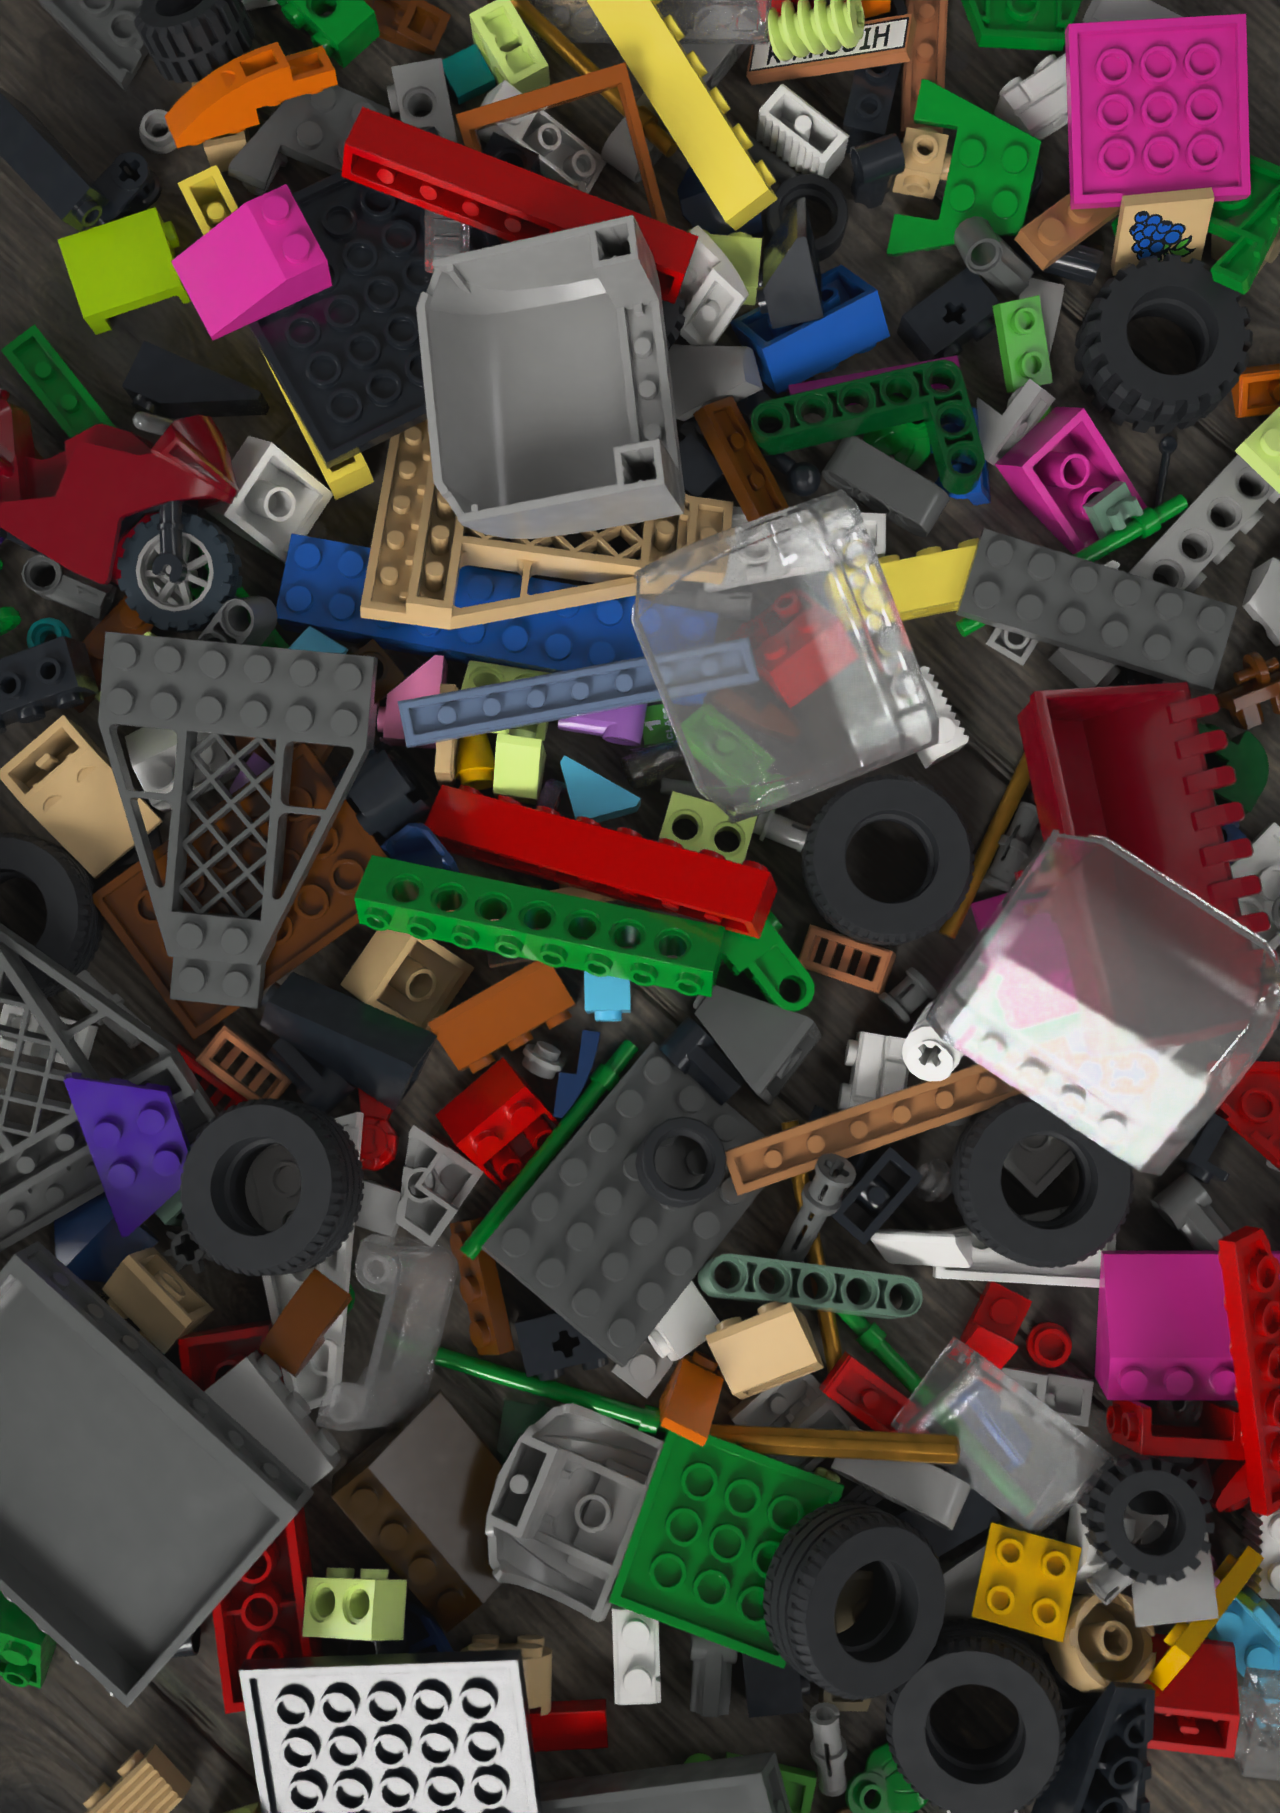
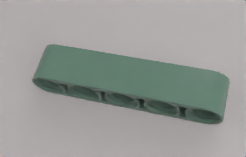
[698,1253,923,1319]

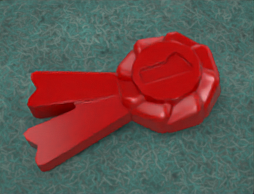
[358,1088,399,1171]

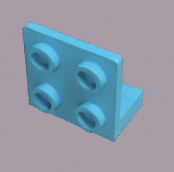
[1207,1586,1280,1691]

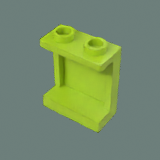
[58,207,191,335]

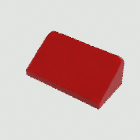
[529,1699,608,1752]

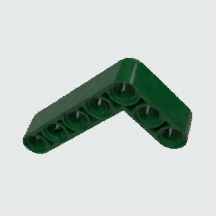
[751,359,985,495]

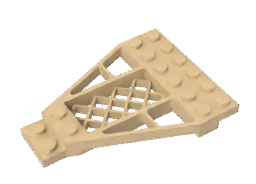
[360,420,733,630]

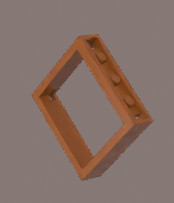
[455,62,667,244]

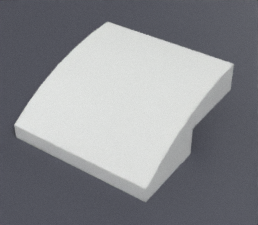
[677,225,749,346]

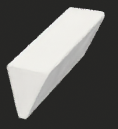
[871,1229,972,1268]

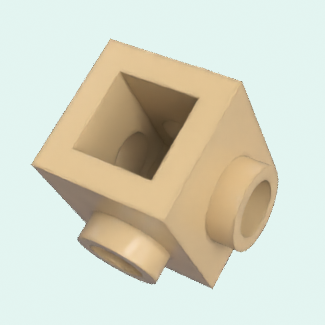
[892,127,952,200]

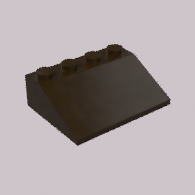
[331,1389,503,1633]

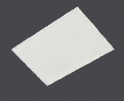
[1125,1505,1219,1627]

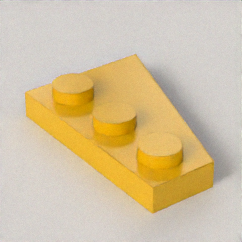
[1148,1545,1264,1691]

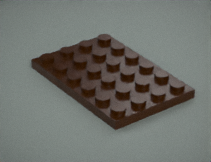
[92,743,389,1040]

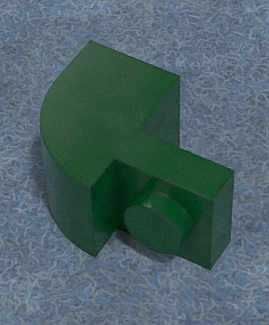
[1198,723,1269,814]

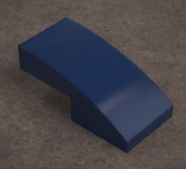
[553,1030,601,1118]

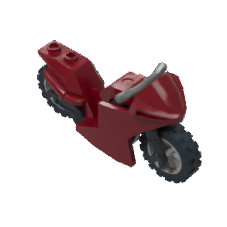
[0,388,243,633]

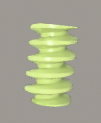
[768,0,865,61]

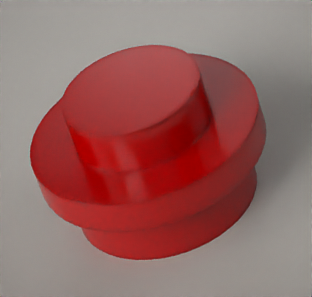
[1026,1322,1072,1368]

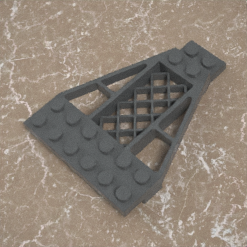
[98,631,378,1008]
[0,923,219,1252]

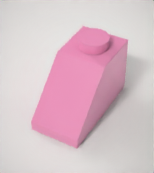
[377,655,448,749]

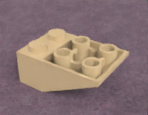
[0,715,163,879]

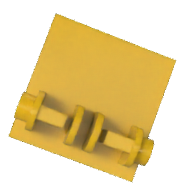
[971,1522,1082,1643]

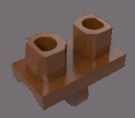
[1215,651,1280,730]

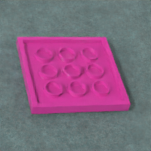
[1065,14,1251,210]

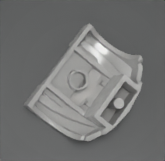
[485,1403,663,1622]

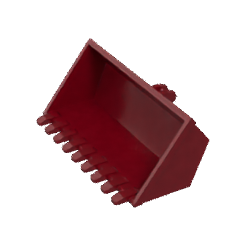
[1015,682,1280,1058]

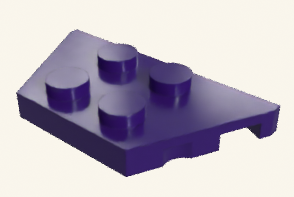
[63,1072,191,1238]

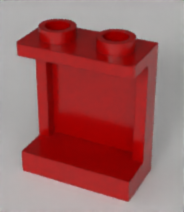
[1106,1400,1245,1461]

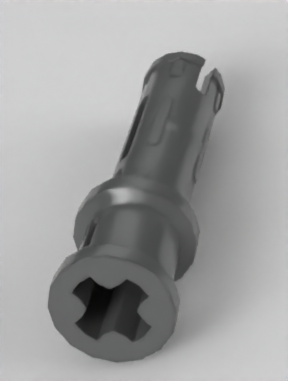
[776,1153,856,1263]

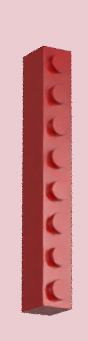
[341,107,699,304]
[425,785,778,939]

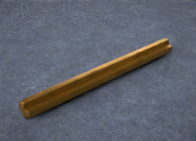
[709,1424,961,1464]

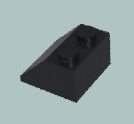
[757,197,824,329]

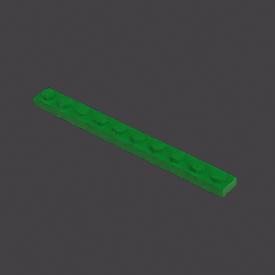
[1,324,289,649]

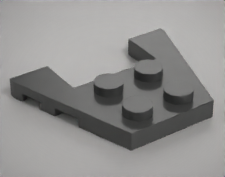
[228,85,390,191]

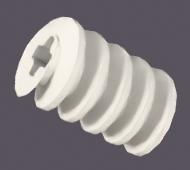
[902,997,977,1082]

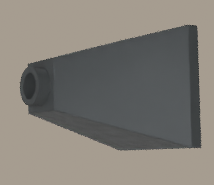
[693,985,822,1106]

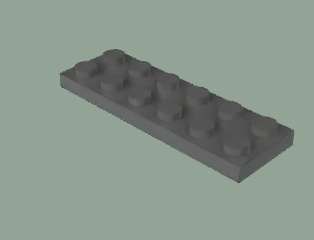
[956,528,1237,693]

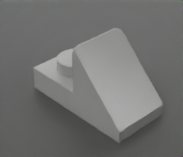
[977,379,1056,467]

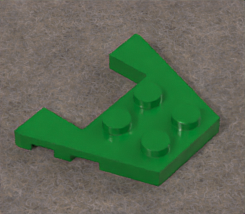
[961,0,1082,51]
[887,79,1042,257]
[1111,154,1280,295]

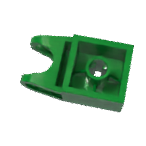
[721,911,815,1012]

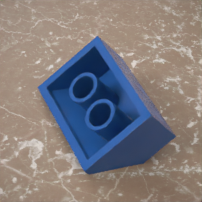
[730,264,890,394]

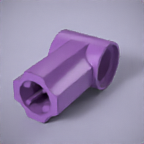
[557,703,648,746]

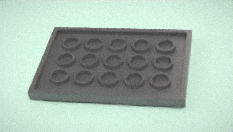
[481,1041,765,1368]

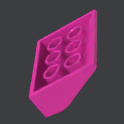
[1094,1250,1280,1400]

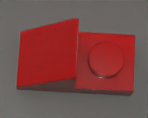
[950,1281,1033,1381]

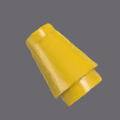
[455,733,495,791]

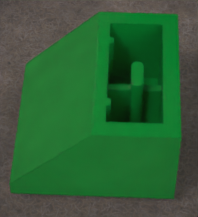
[0,1590,57,1689]

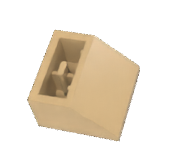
[705,1301,824,1400]

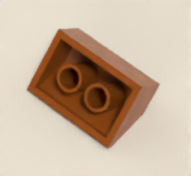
[428,961,576,1074]

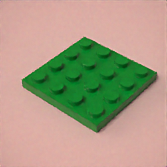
[608,1430,844,1669]

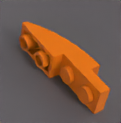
[164,41,338,148]

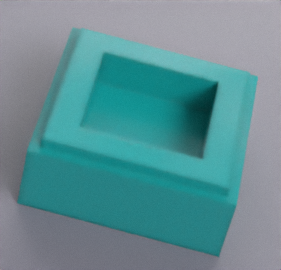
[442,44,496,105]

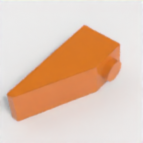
[659,1351,724,1447]

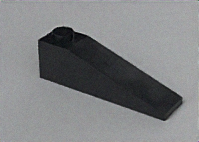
[1031,1681,1155,1813]

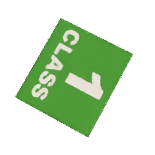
[643,703,679,745]

